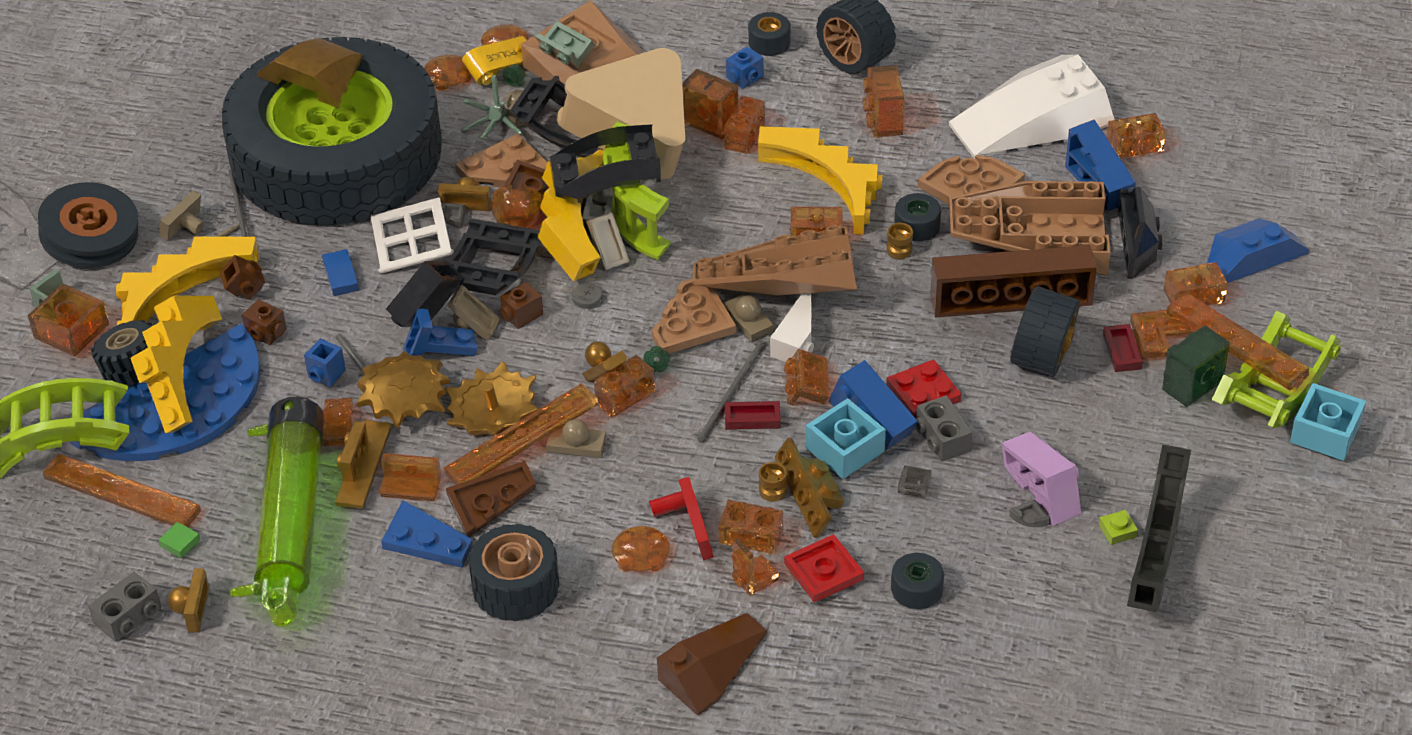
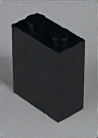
[386,261,465,327]

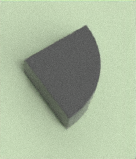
[441,203,466,228]
[1009,499,1049,527]

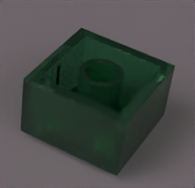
[1162,325,1230,407]

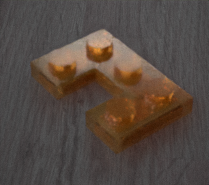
[1130,305,1223,359]

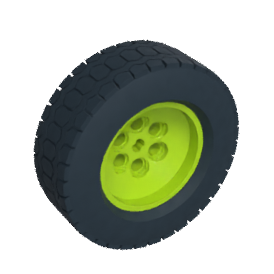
[222,37,442,225]

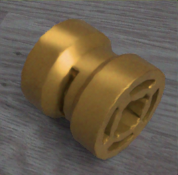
[886,223,913,259]
[758,462,787,502]

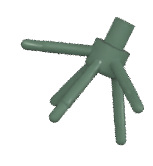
[461,75,523,140]

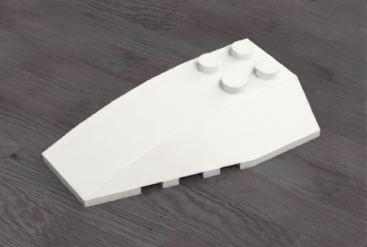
[949,55,1115,159]

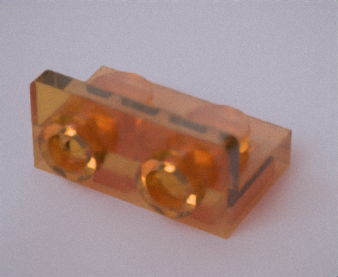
[784,349,829,405]

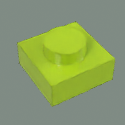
[1099,510,1138,545]

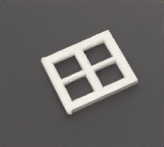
[371,197,454,274]

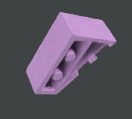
[1001,431,1081,526]

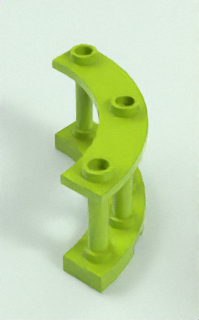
[603,122,671,260]
[1212,311,1341,428]
[0,378,129,478]

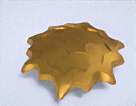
[356,351,451,428]
[445,361,538,437]

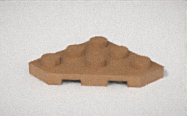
[455,134,548,188]
[652,278,736,356]

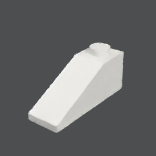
[770,293,814,367]

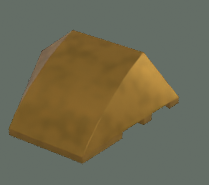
[257,38,363,109]

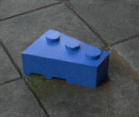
[1065,119,1136,212]
[828,360,918,450]

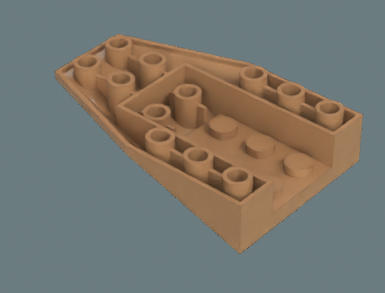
[521,0,644,84]
[949,181,1110,276]
[693,225,857,295]

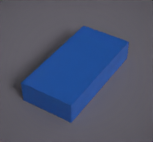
[322,249,359,296]

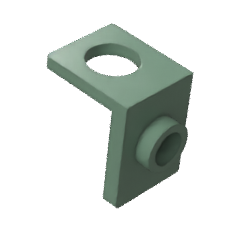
[29,269,65,320]

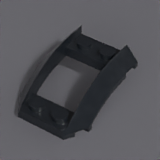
[511,75,602,157]
[549,124,661,203]
[442,218,541,296]

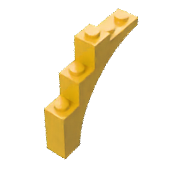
[758,126,883,234]
[538,150,604,282]
[116,237,259,325]
[130,296,223,433]

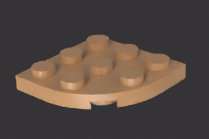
[917,155,1025,204]

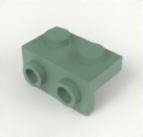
[535,21,595,68]

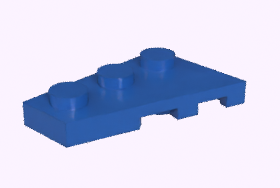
[381,500,473,568]

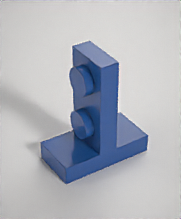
[403,309,478,356]

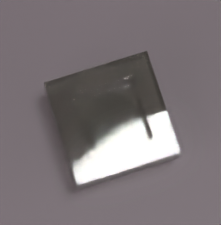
[898,465,932,498]

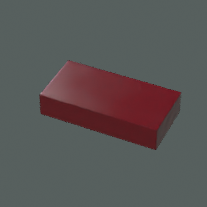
[1103,324,1143,372]
[725,401,780,430]

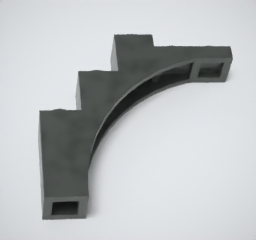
[1127,444,1192,612]

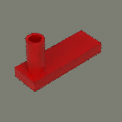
[649,477,714,560]

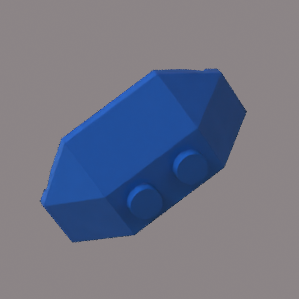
[1206,218,1309,286]

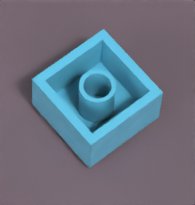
[1290,383,1366,461]
[806,398,885,479]

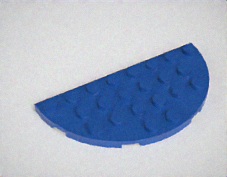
[69,324,260,461]

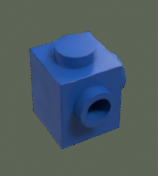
[726,46,764,89]
[304,338,346,387]

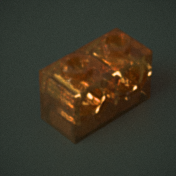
[724,95,765,154]
[1106,113,1166,158]
[594,354,655,418]
[718,499,783,555]

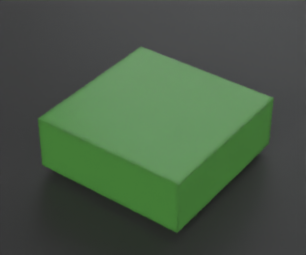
[158,522,200,558]

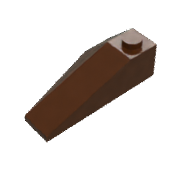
[657,613,767,716]

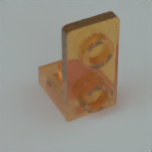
[731,538,779,595]

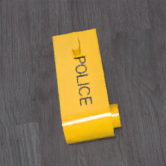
[462,36,526,85]

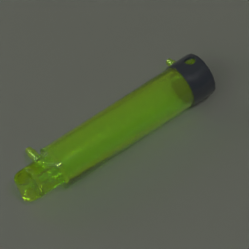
[230,397,325,627]

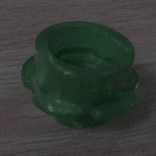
[503,64,526,87]
[643,346,670,372]

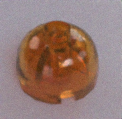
[491,185,542,228]

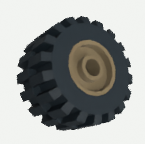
[91,320,154,386]

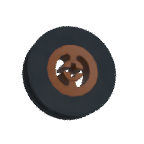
[38,182,138,268]

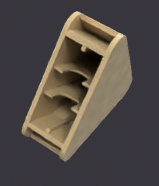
[557,48,685,180]

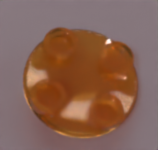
[481,24,529,46]
[424,54,471,90]
[612,526,670,572]

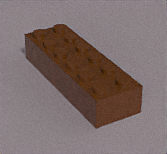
[930,245,1097,318]

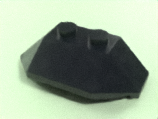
[1117,187,1162,279]

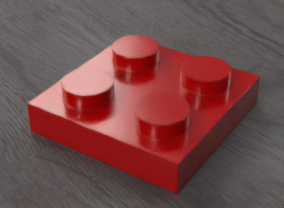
[886,359,961,418]
[784,534,864,603]

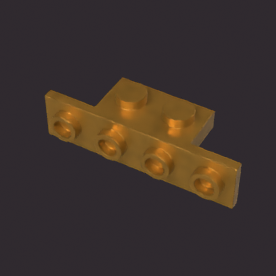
[335,420,392,509]
[774,437,844,538]

